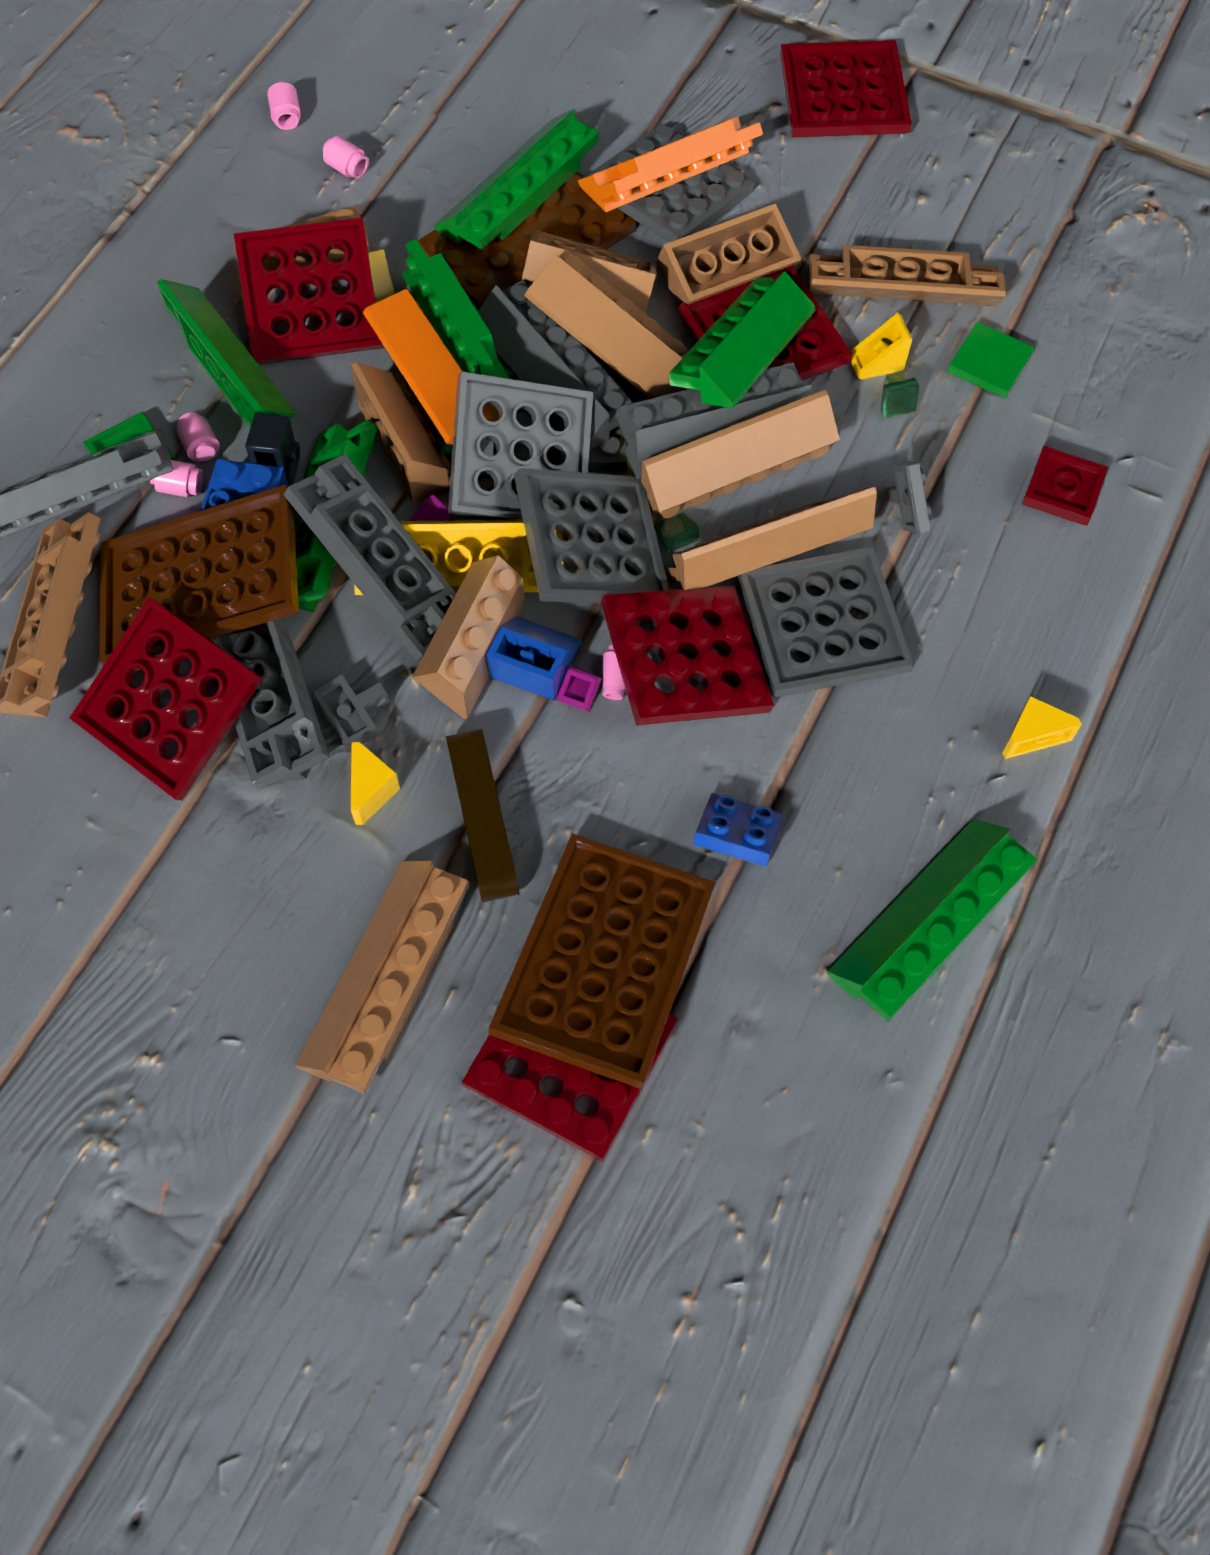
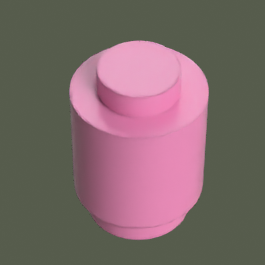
[267,82,301,130]
[323,135,369,179]
[176,412,220,462]
[150,460,204,498]

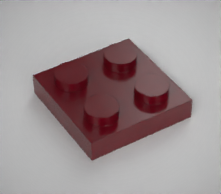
[1022,446,1108,526]

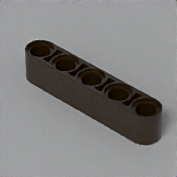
[446,729,520,903]

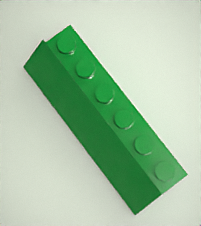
[434,108,599,250]
[401,239,510,379]
[669,271,815,409]
[156,279,297,428]
[294,420,378,612]
[826,820,1038,1022]

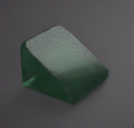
[654,512,700,553]

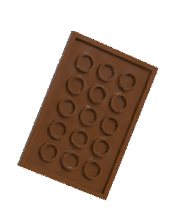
[418,171,636,310]
[99,484,299,665]
[488,833,716,1090]

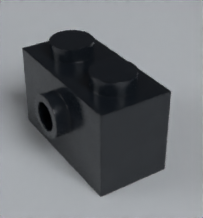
[245,413,300,486]

